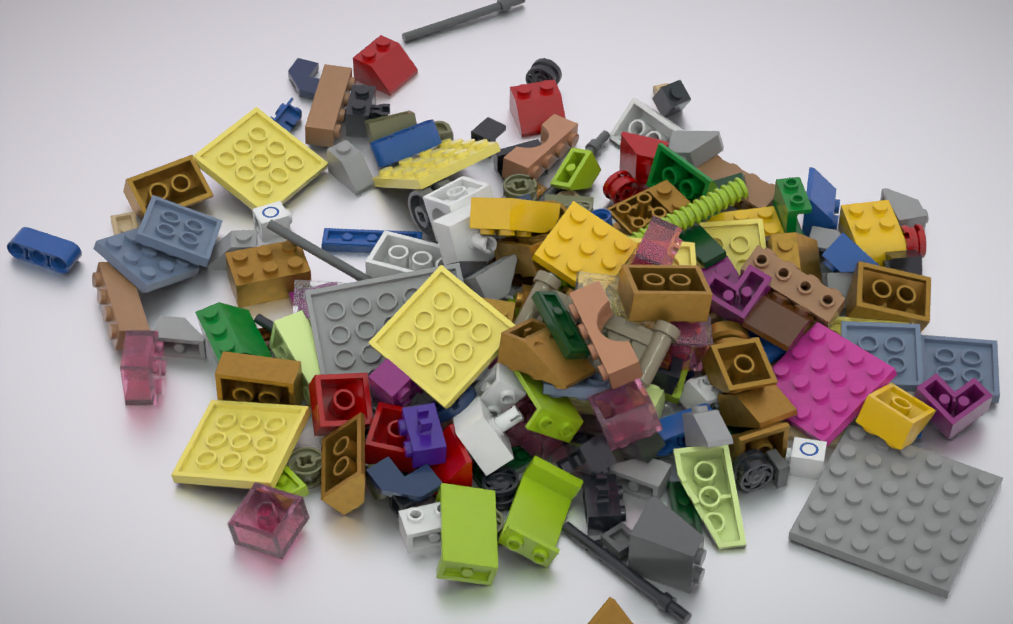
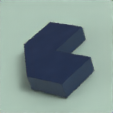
[288,58,320,99]
[365,456,442,502]

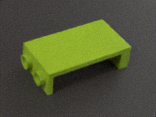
[513,371,584,443]
[497,456,583,568]
[435,483,498,586]

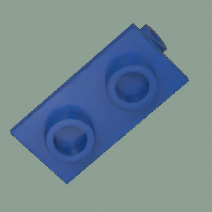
[270,98,302,132]

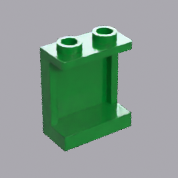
[773,177,812,235]

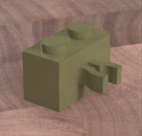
[364,110,417,149]

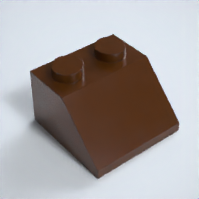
[742,292,815,351]

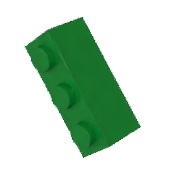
[646,143,719,222]
[195,302,273,365]

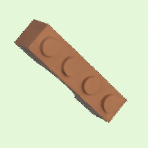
[502,114,579,181]
[568,281,643,389]

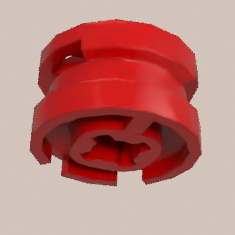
[603,170,641,205]
[900,224,926,258]

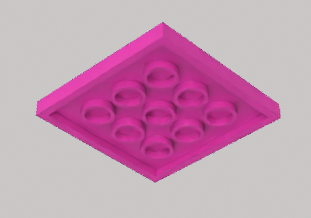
[772,322,897,447]

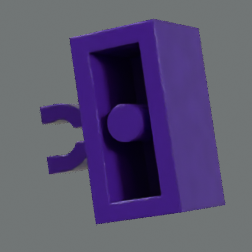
[398,403,446,468]

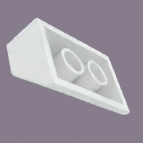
[610,97,685,145]

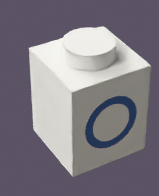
[252,201,293,242]
[786,437,827,479]

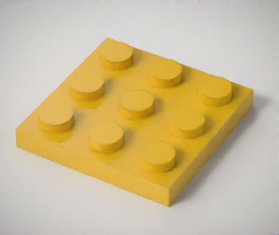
[532,201,639,292]

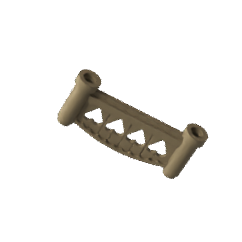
[514,270,681,392]

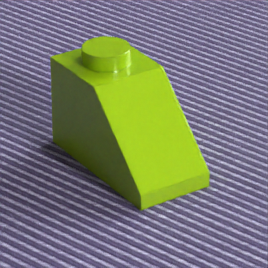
[550,148,601,190]

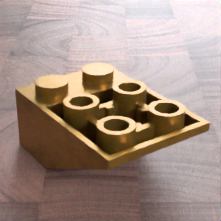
[607,180,691,236]
[498,318,596,389]

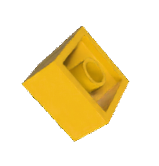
[855,383,936,450]

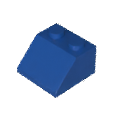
[802,167,840,237]
[822,233,880,273]

